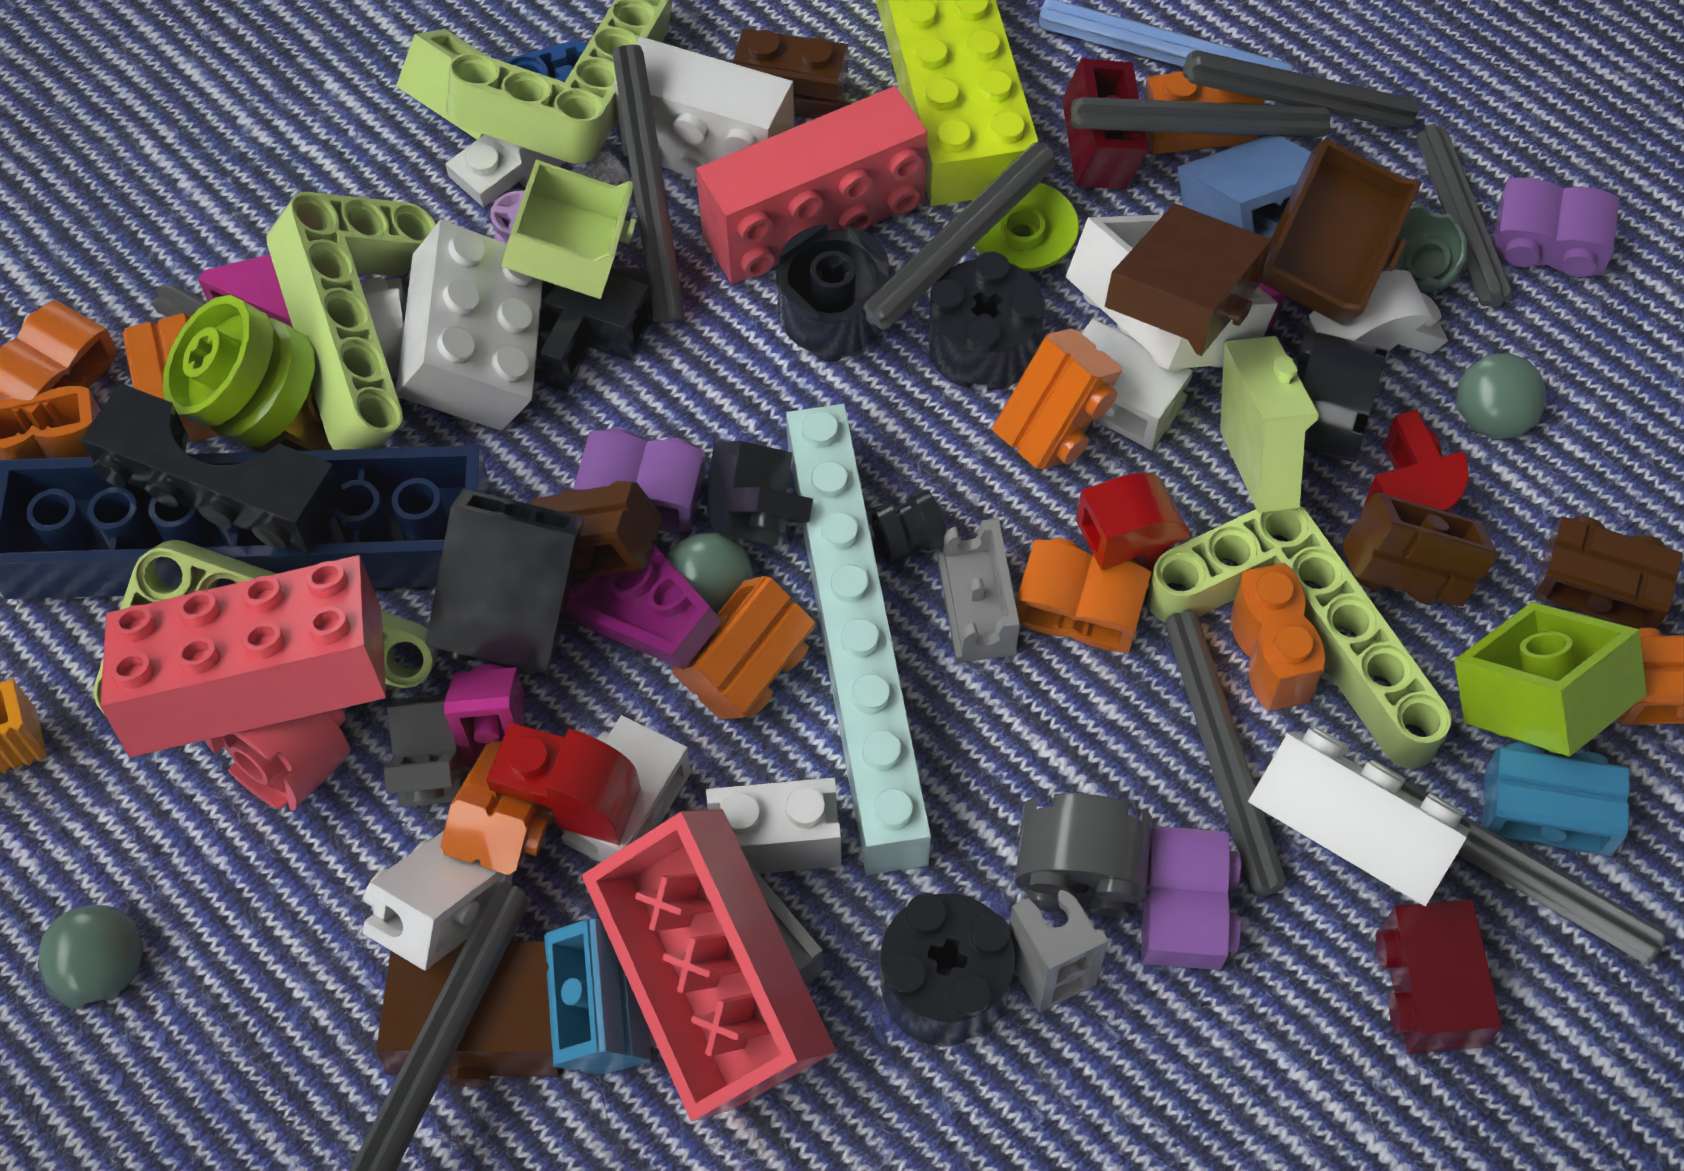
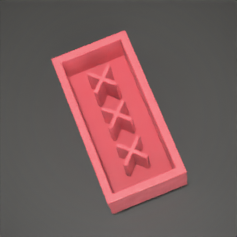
[696,86,928,285]
[100,555,386,758]
[581,809,837,1122]

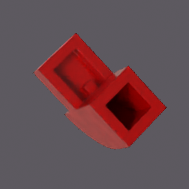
[1364,409,1469,514]
[1076,473,1190,579]
[486,722,641,845]

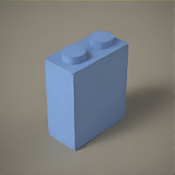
[1177,135,1311,239]

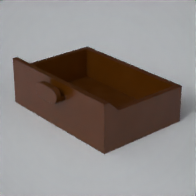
[1260,138,1422,326]
[1104,203,1272,356]
[376,940,560,1087]

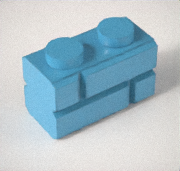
[1482,742,1630,857]
[544,918,651,1075]

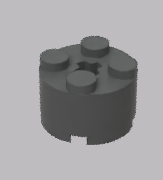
[1015,793,1152,919]

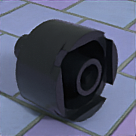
[776,224,890,362]
[928,252,1045,390]
[1297,331,1388,463]
[880,893,1015,1046]

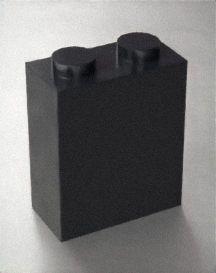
[426,489,585,675]

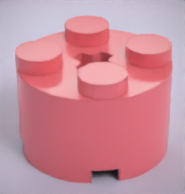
[205,709,350,811]

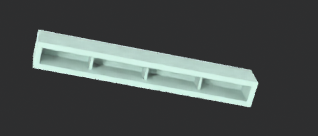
[786,404,931,875]

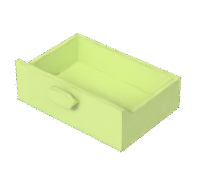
[500,160,636,299]
[1220,336,1319,513]

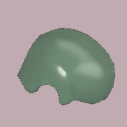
[1384,203,1468,293]
[1456,353,1546,439]
[666,532,754,615]
[38,905,144,1009]

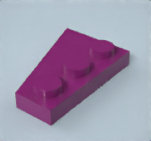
[564,542,722,670]

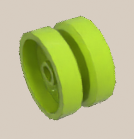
[163,295,315,448]

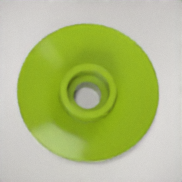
[974,182,1079,272]

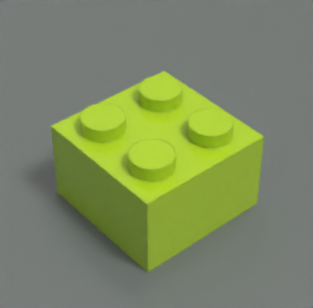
[1454,602,1647,757]

